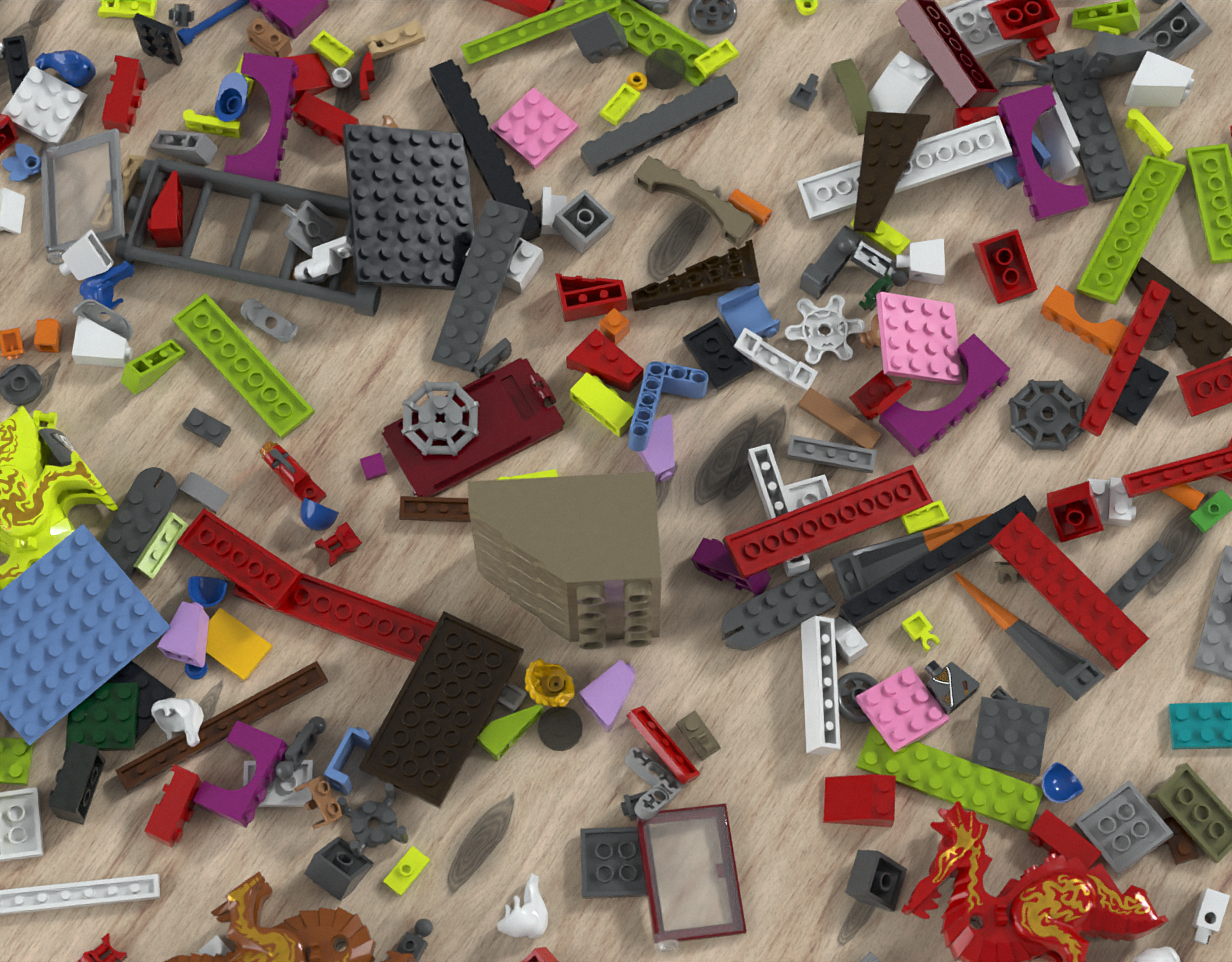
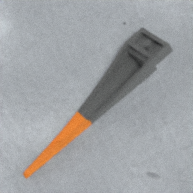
[830,513,993,601]
[953,572,1105,701]

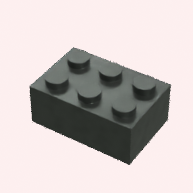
[48,741,106,825]

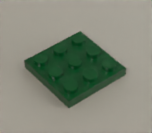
[65,683,139,751]

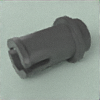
[990,686,1018,703]

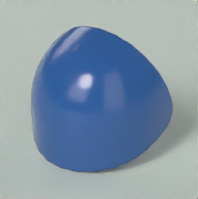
[300,497,339,531]
[188,576,227,607]
[1042,762,1084,803]

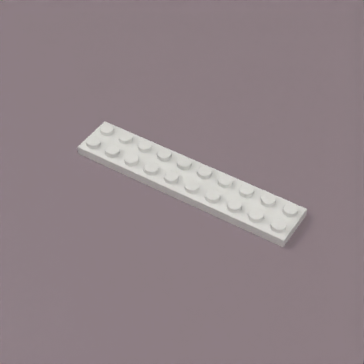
[797,115,1012,221]

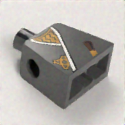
[925,660,980,715]

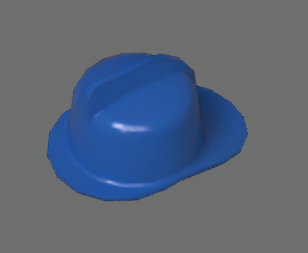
[215,72,249,122]

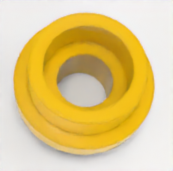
[626,72,647,92]

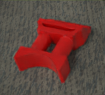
[315,522,362,567]
[77,933,128,962]

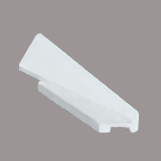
[1039,91,1080,181]

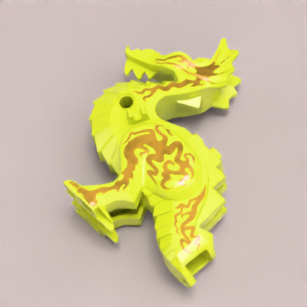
[0,405,119,591]

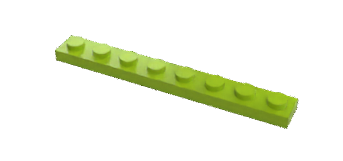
[461,0,622,65]

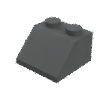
[569,11,629,64]
[305,836,374,901]
[845,850,907,912]

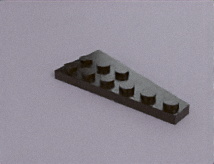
[853,111,931,233]
[631,239,760,311]
[1130,257,1232,369]

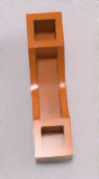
[1040,285,1127,357]

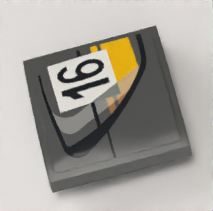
[38,428,85,467]

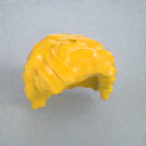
[525,658,575,707]

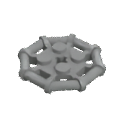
[401,380,479,456]

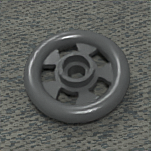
[688,0,737,34]
[837,672,879,723]

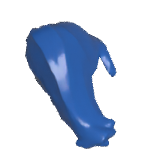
[35,50,96,88]
[79,261,135,314]

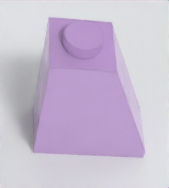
[638,414,675,483]
[157,601,209,668]
[579,659,636,732]

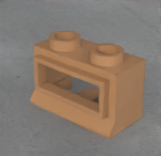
[247,17,292,58]
[294,775,342,830]

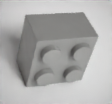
[552,190,615,254]

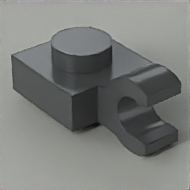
[790,73,819,111]

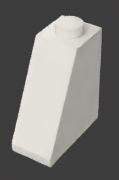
[72,316,132,367]

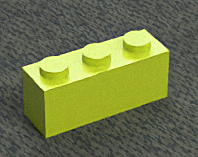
[570,372,635,438]

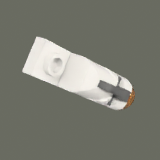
[290,235,353,284]

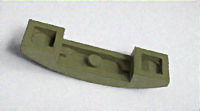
[831,58,873,135]

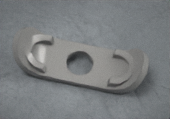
[240,298,298,343]
[72,299,133,342]

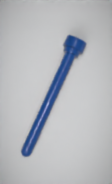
[176,0,250,46]

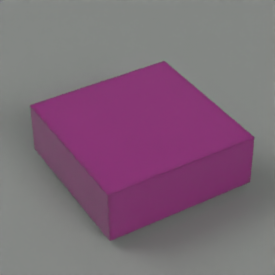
[360,452,388,481]

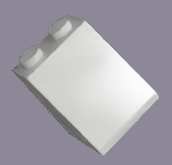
[1125,51,1195,107]

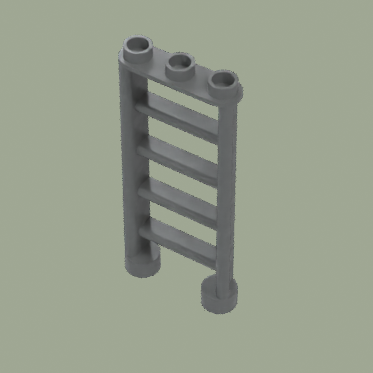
[115,157,382,317]

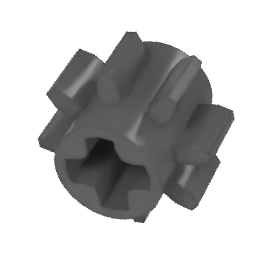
[168,3,195,27]

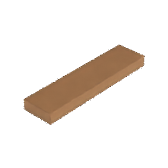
[798,387,882,449]

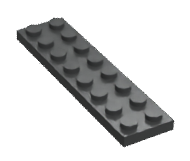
[1045,47,1135,203]
[432,199,528,373]

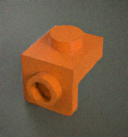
[0,327,25,360]

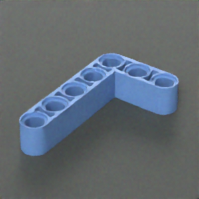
[628,361,708,452]

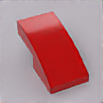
[360,52,375,101]

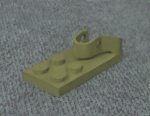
[1147,763,1232,863]

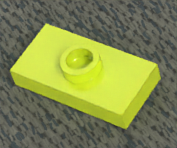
[310,30,355,68]
[694,38,739,78]
[600,83,641,127]
[900,500,950,535]
[383,846,431,897]

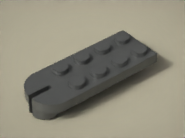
[100,467,178,580]
[721,569,836,651]

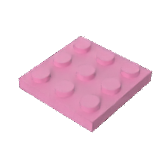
[490,87,579,169]
[856,666,950,753]

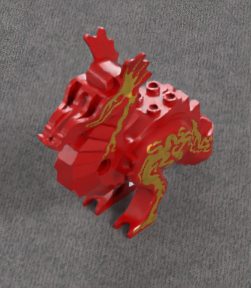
[901,801,1169,962]

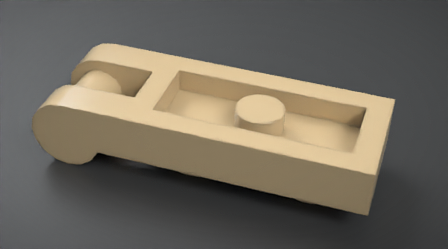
[364,20,425,59]

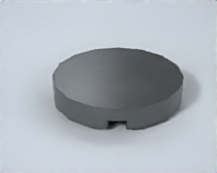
[0,364,42,406]

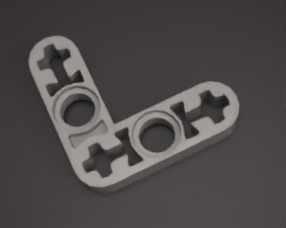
[624,747,682,819]

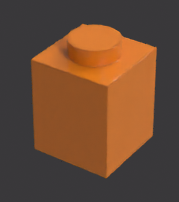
[599,308,630,345]
[34,318,62,353]

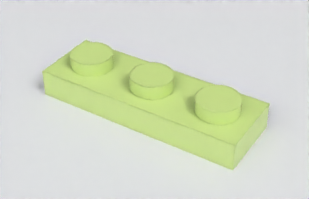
[133,512,188,579]

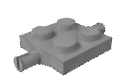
[281,200,339,257]

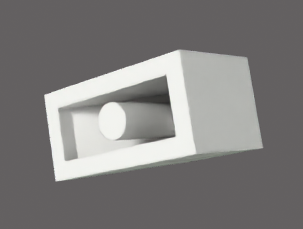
[834,617,868,665]

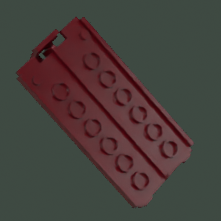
[382,358,565,497]

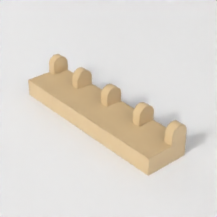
[92,155,146,231]

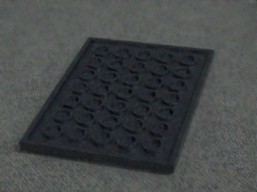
[342,124,475,290]

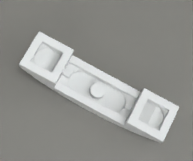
[733,328,818,391]

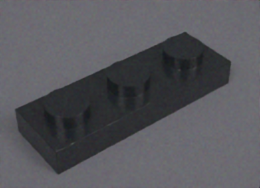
[3,35,30,95]

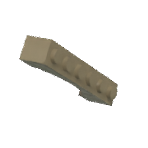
[634,155,754,248]

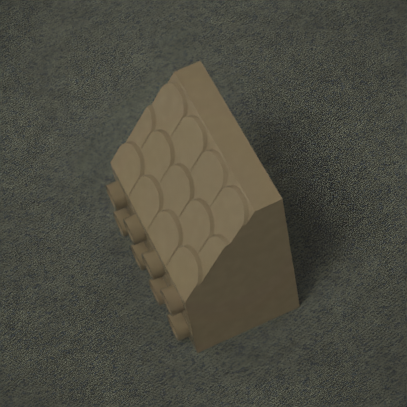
[468,472,661,650]

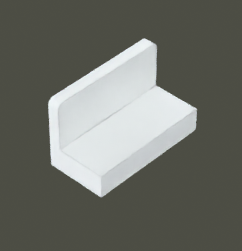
[541,187,567,235]
[0,188,25,235]

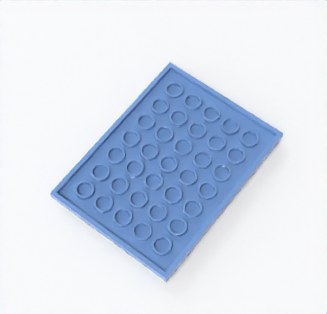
[0,524,171,745]

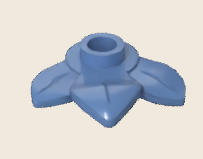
[2,143,41,182]

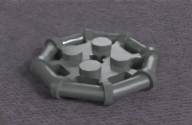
[1008,379,1086,451]

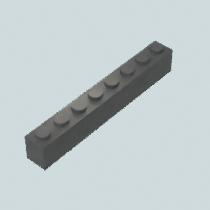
[581,74,738,176]

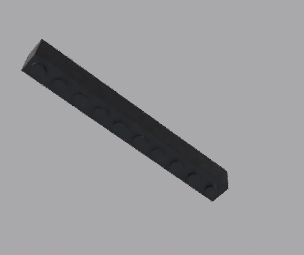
[429,59,542,242]
[839,495,1038,629]

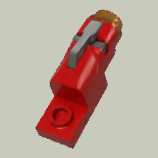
[259,441,327,504]

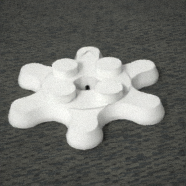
[785,295,865,365]

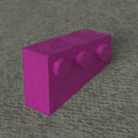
[691,537,771,598]

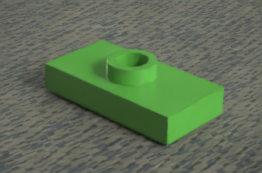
[1189,489,1232,534]

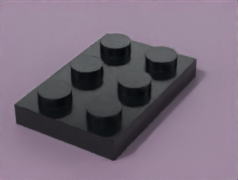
[133,13,183,66]
[682,317,754,391]
[1112,355,1169,426]

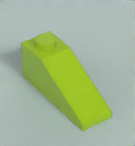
[1072,0,1140,34]
[120,338,186,395]
[477,704,544,761]

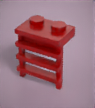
[849,370,912,421]

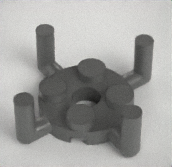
[337,783,409,858]

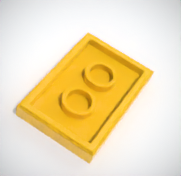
[206,608,273,682]

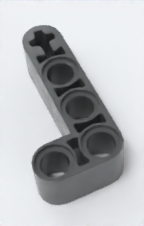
[800,225,863,300]

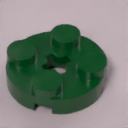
[859,272,894,311]

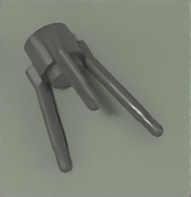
[1001,56,1053,87]

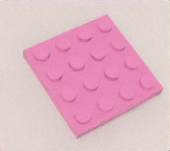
[876,292,963,385]

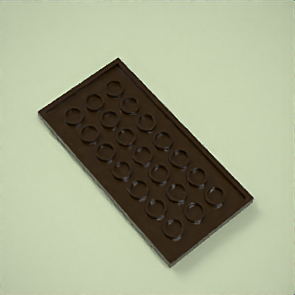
[359,611,524,809]

